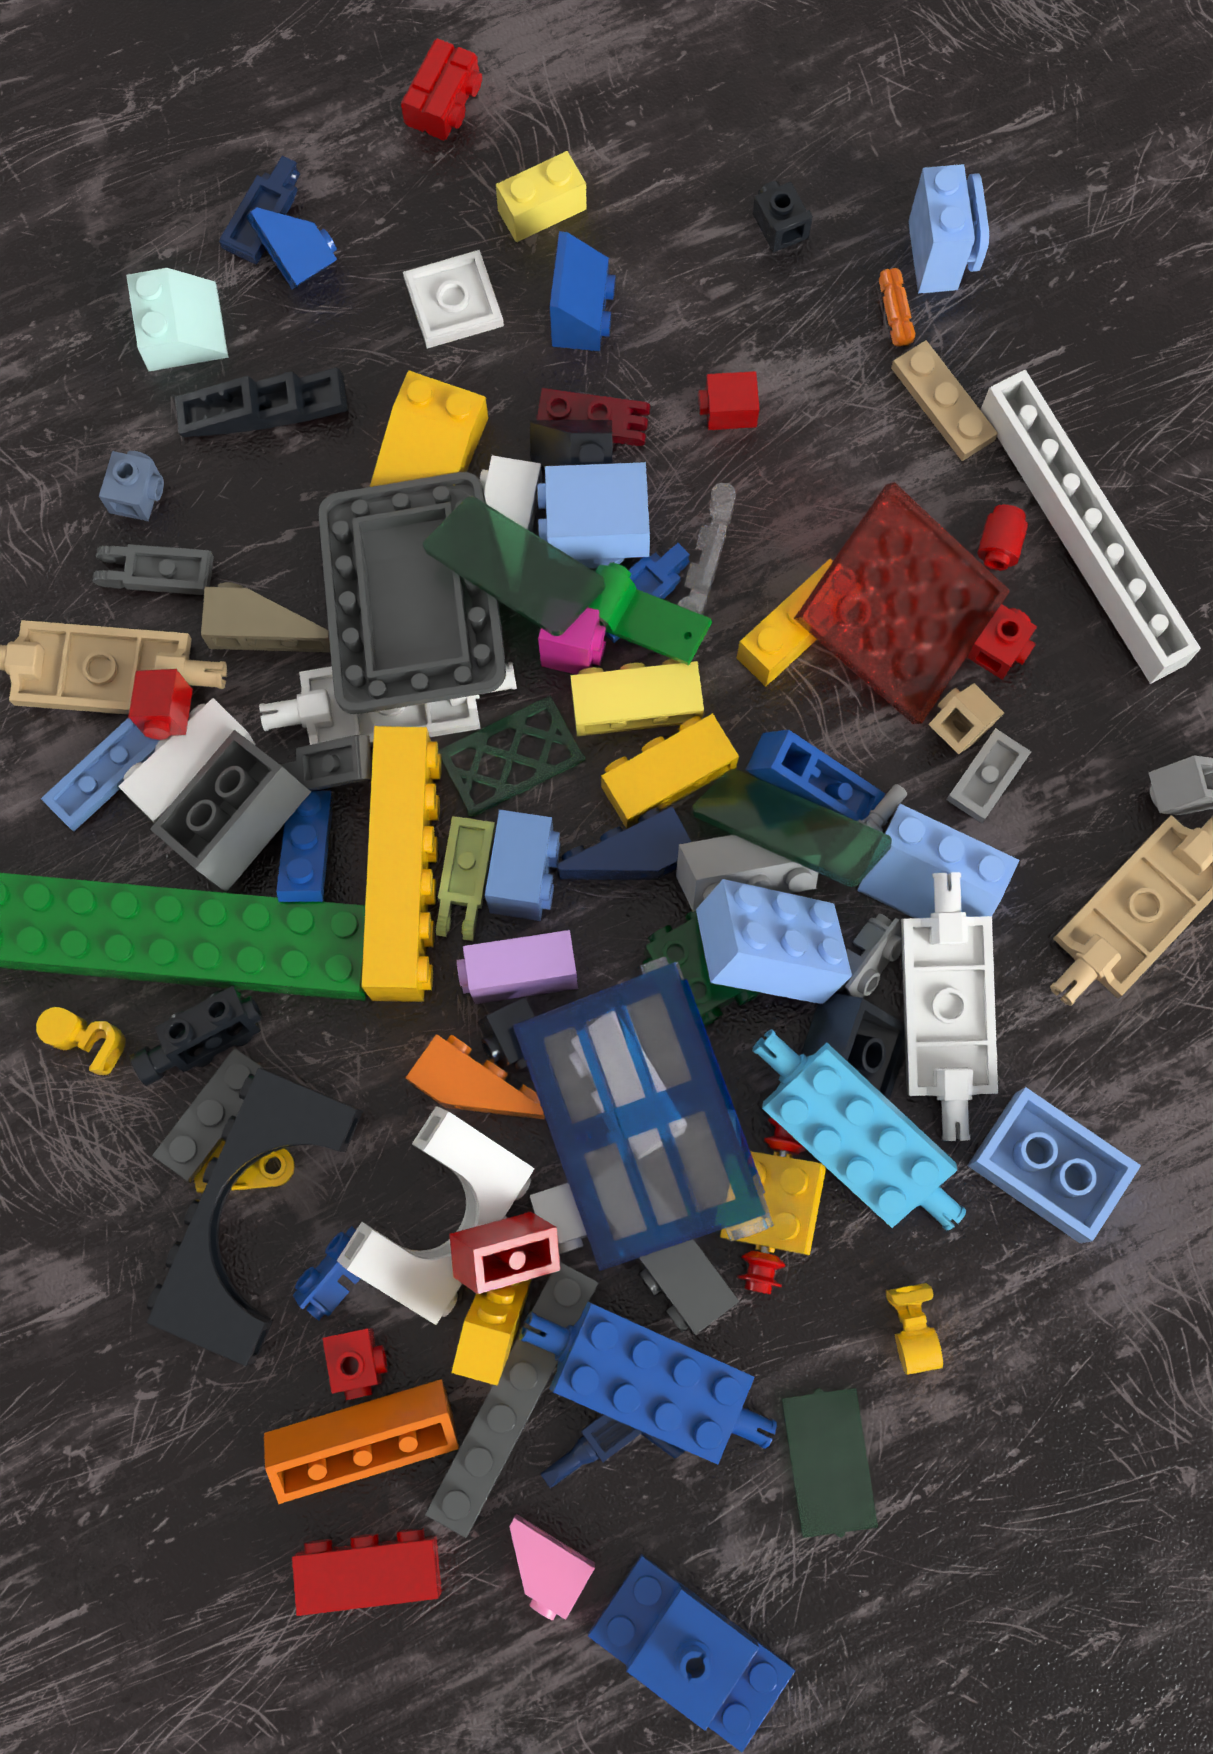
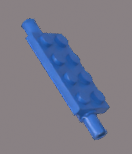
[519,1301,777,1465]

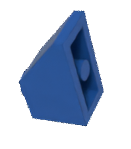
[246,207,337,289]

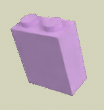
[457,930,578,1004]

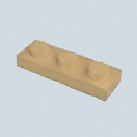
[891,340,998,461]

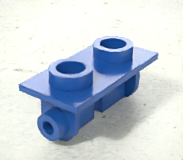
[293,1226,361,1321]

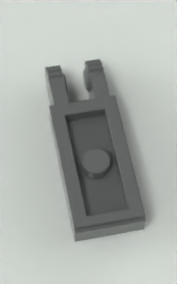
[92,544,214,595]

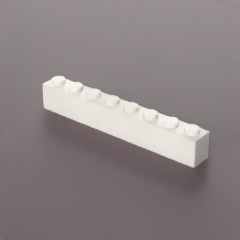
[981,370,1201,684]

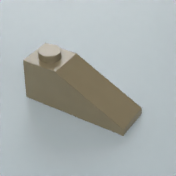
[201,582,330,652]

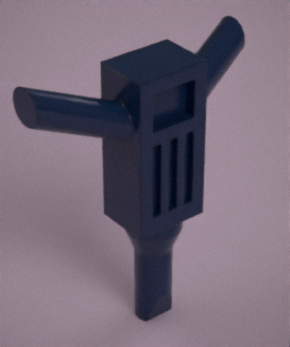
[540,1414,685,1489]

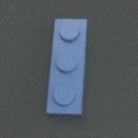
[41,717,160,832]

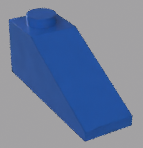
[745,730,885,824]

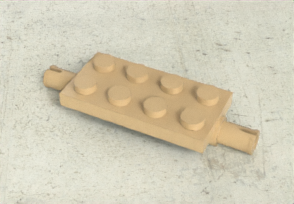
[0,620,227,715]
[1050,815,1213,1006]

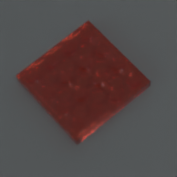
[794,482,1010,724]

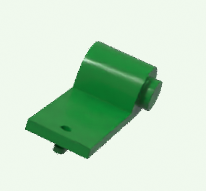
[576,562,712,665]

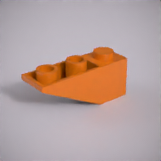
[406,1034,547,1119]

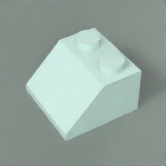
[126,268,229,371]

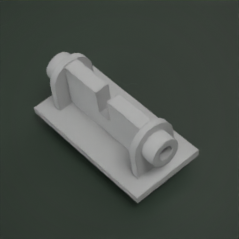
[838,913,902,998]

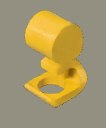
[36,1007,126,1075]
[886,1283,943,1375]

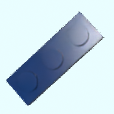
[276,791,333,902]

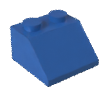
[550,231,616,351]

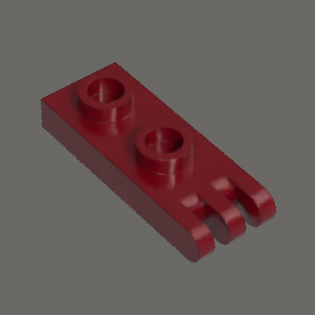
[537,388,651,446]

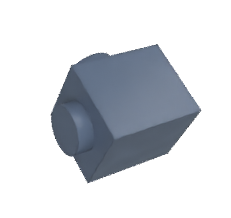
[99,451,164,521]

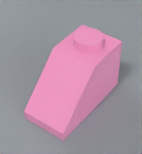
[509,1514,595,1620]

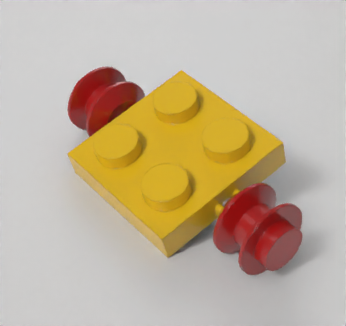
[720,1118,826,1295]

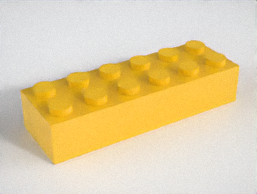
[362,726,441,1002]

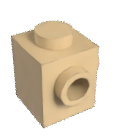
[928,683,1004,754]

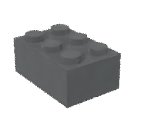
[150,730,311,892]

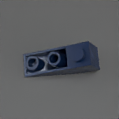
[556,806,691,880]

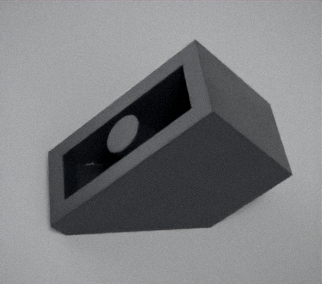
[530,420,612,467]

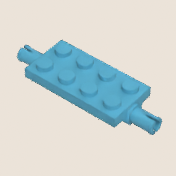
[752,1029,966,1230]

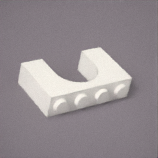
[337,1106,535,1325]

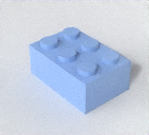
[696,879,852,1004]
[967,1087,1141,1243]

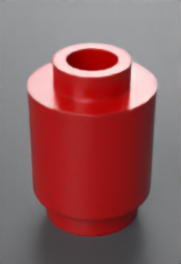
[977,504,1028,570]

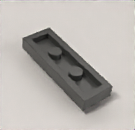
[152,1048,264,1183]

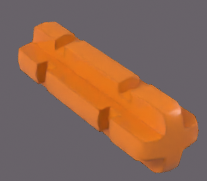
[879,268,915,347]

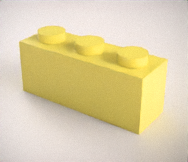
[570,659,704,736]

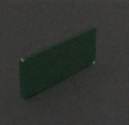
[423,496,605,636]
[693,769,892,887]

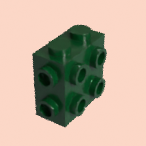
[642,911,761,1028]

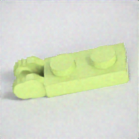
[436,816,496,941]

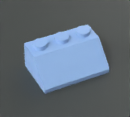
[857,804,1019,918]

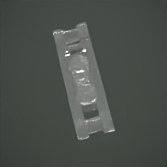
[678,483,736,615]

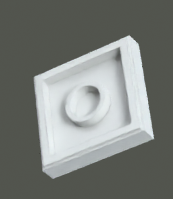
[403,250,504,349]

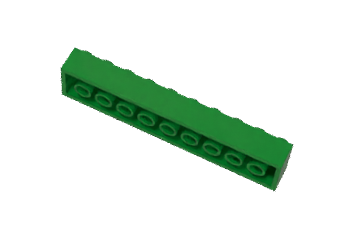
[0,873,366,1001]

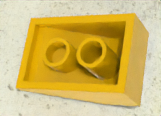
[370,370,488,487]

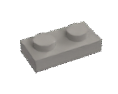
[946,728,1031,823]

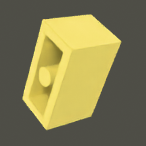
[496,151,586,242]

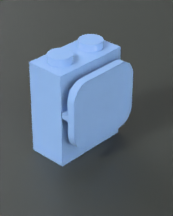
[908,164,989,293]
[537,462,650,569]

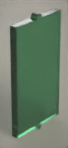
[781,1388,878,1538]

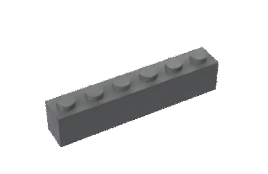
[425,1262,599,1538]

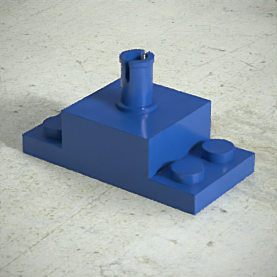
[588,1554,795,1752]

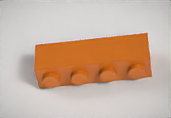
[264,1379,459,1504]

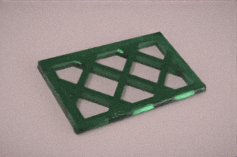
[438,695,586,818]

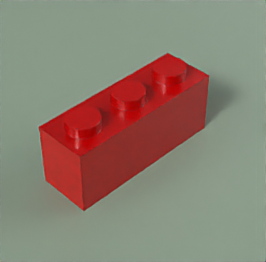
[292,1528,442,1616]

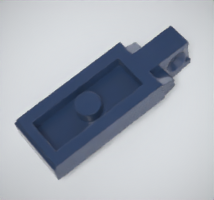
[219,156,300,265]

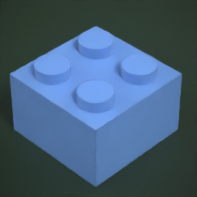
[485,810,561,921]

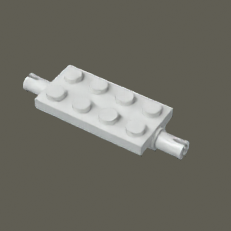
[259,662,517,747]
[901,872,998,1141]

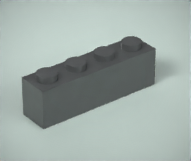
[585,1154,739,1335]

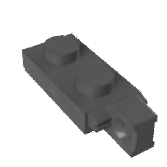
[280,735,372,791]

